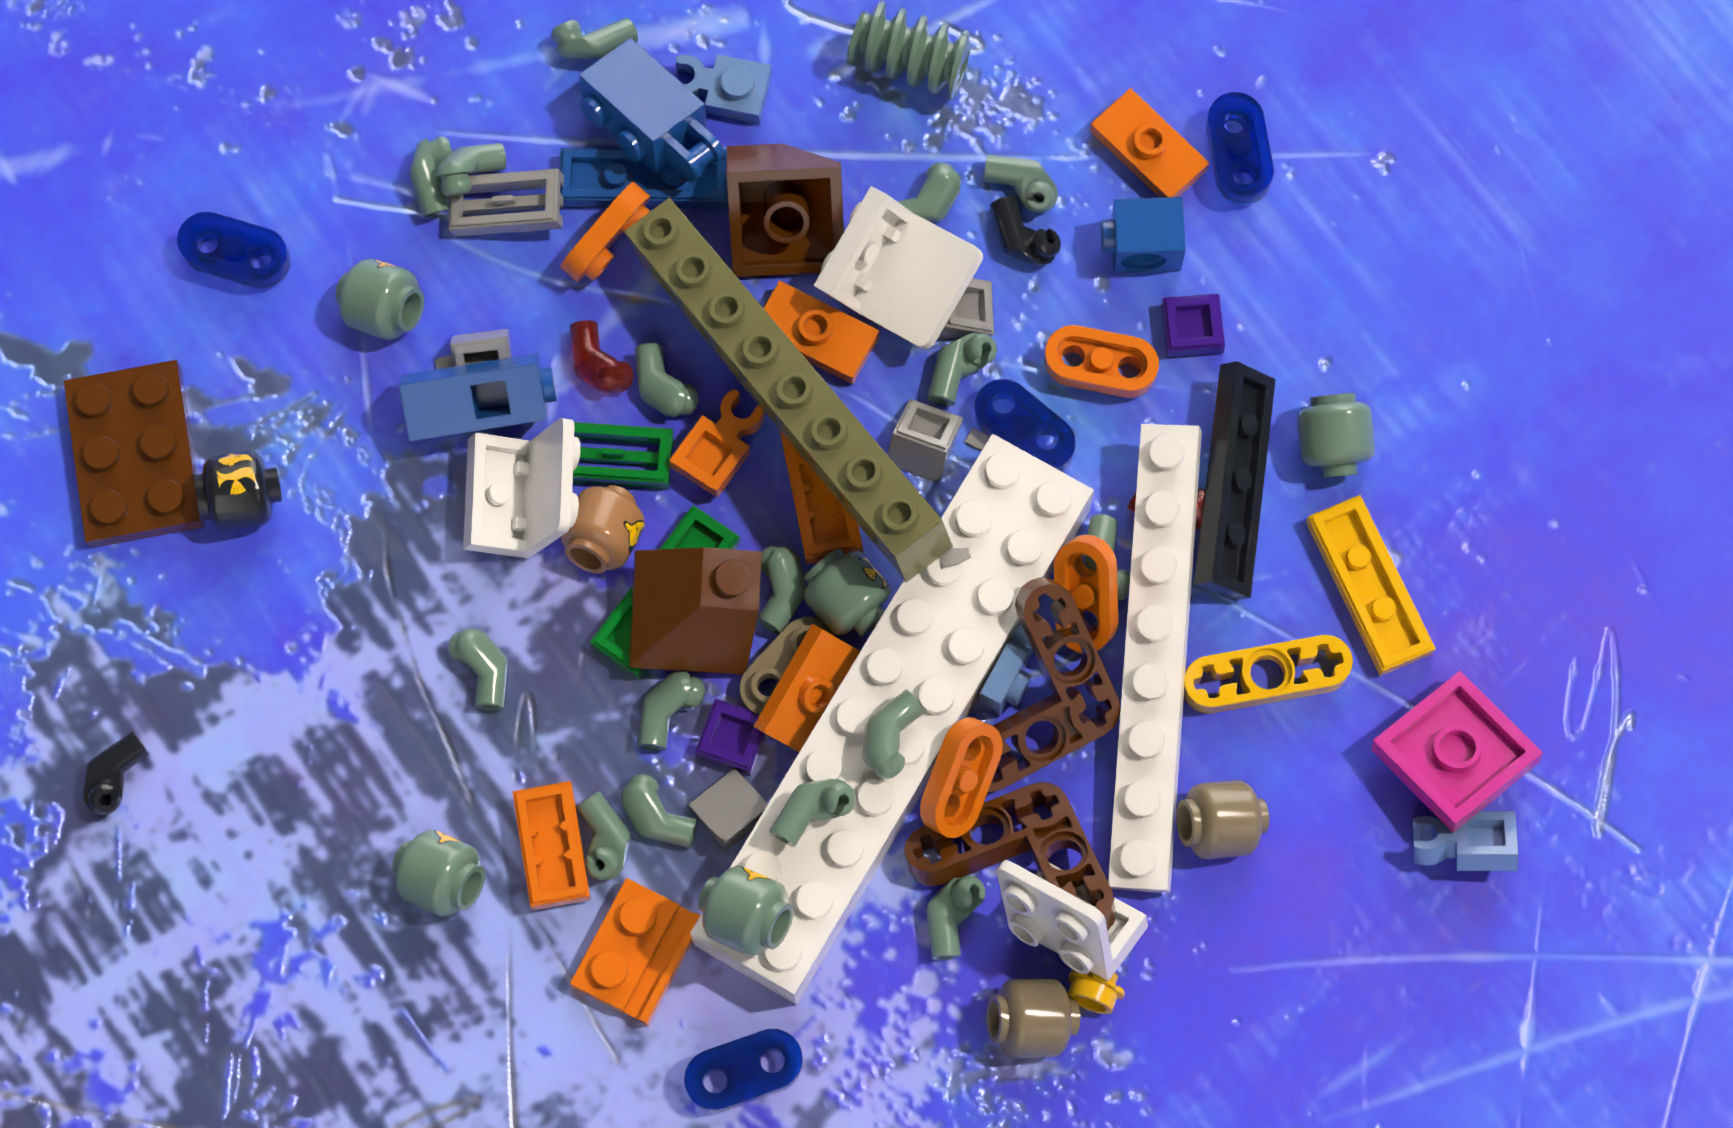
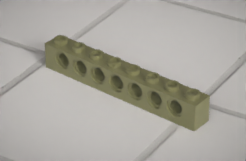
[624,197,953,583]

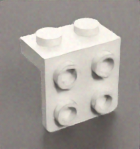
[813,186,983,349]
[463,418,580,558]
[996,860,1148,981]

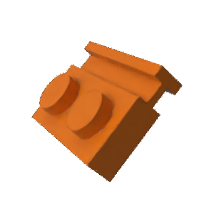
[570,878,701,1026]

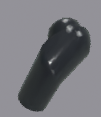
[989,196,1061,266]
[83,731,150,815]

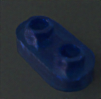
[1206,92,1274,205]
[177,212,291,288]
[974,379,1076,472]
[684,1029,803,1113]

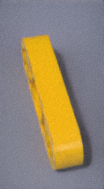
[1184,635,1353,714]

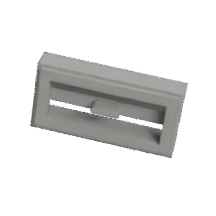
[448,169,564,237]

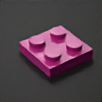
[1371,671,1543,833]

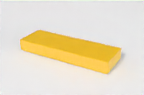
[1306,495,1436,676]

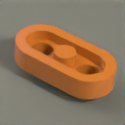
[560,181,651,282]
[1044,325,1159,398]
[1054,535,1118,653]
[920,717,1003,838]

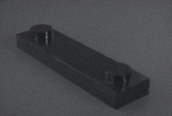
[1194,361,1276,600]

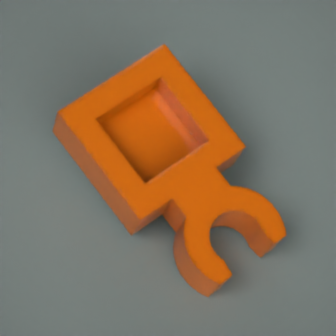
[669,389,765,498]

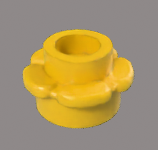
[1067,970,1125,1014]

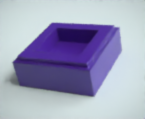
[1161,294,1225,358]
[695,698,766,776]

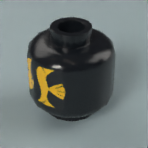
[194,451,282,531]

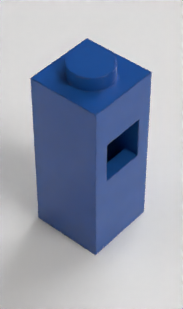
[399,353,557,442]

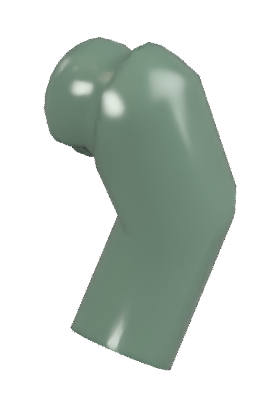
[551,18,638,59]
[409,136,452,217]
[436,143,506,197]
[984,154,1058,213]
[897,163,961,223]
[927,333,997,406]
[635,343,699,417]
[757,546,807,634]
[448,628,508,711]
[862,689,925,779]
[769,779,856,847]
[576,791,630,880]
[926,875,986,960]

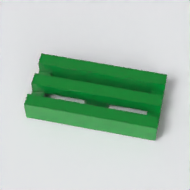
[573,422,674,489]

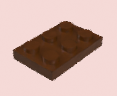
[63,360,205,548]

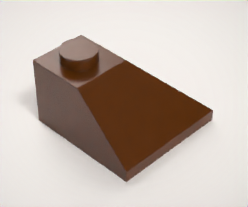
[726,143,844,277]
[628,547,762,675]

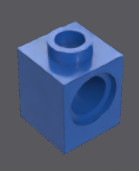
[1101,197,1186,273]

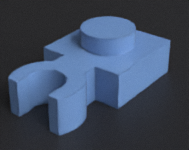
[676,54,772,124]
[978,620,1047,717]
[1413,811,1518,871]

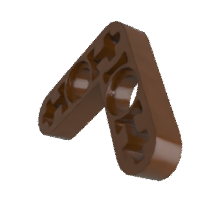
[988,577,1121,792]
[904,782,1116,931]

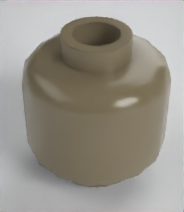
[1176,780,1269,860]
[987,979,1080,1058]

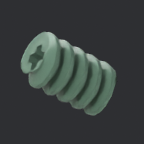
[847,0,970,100]

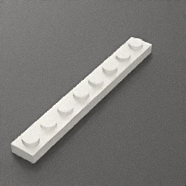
[1108,424,1202,893]

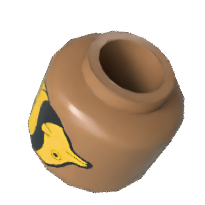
[561,485,646,573]

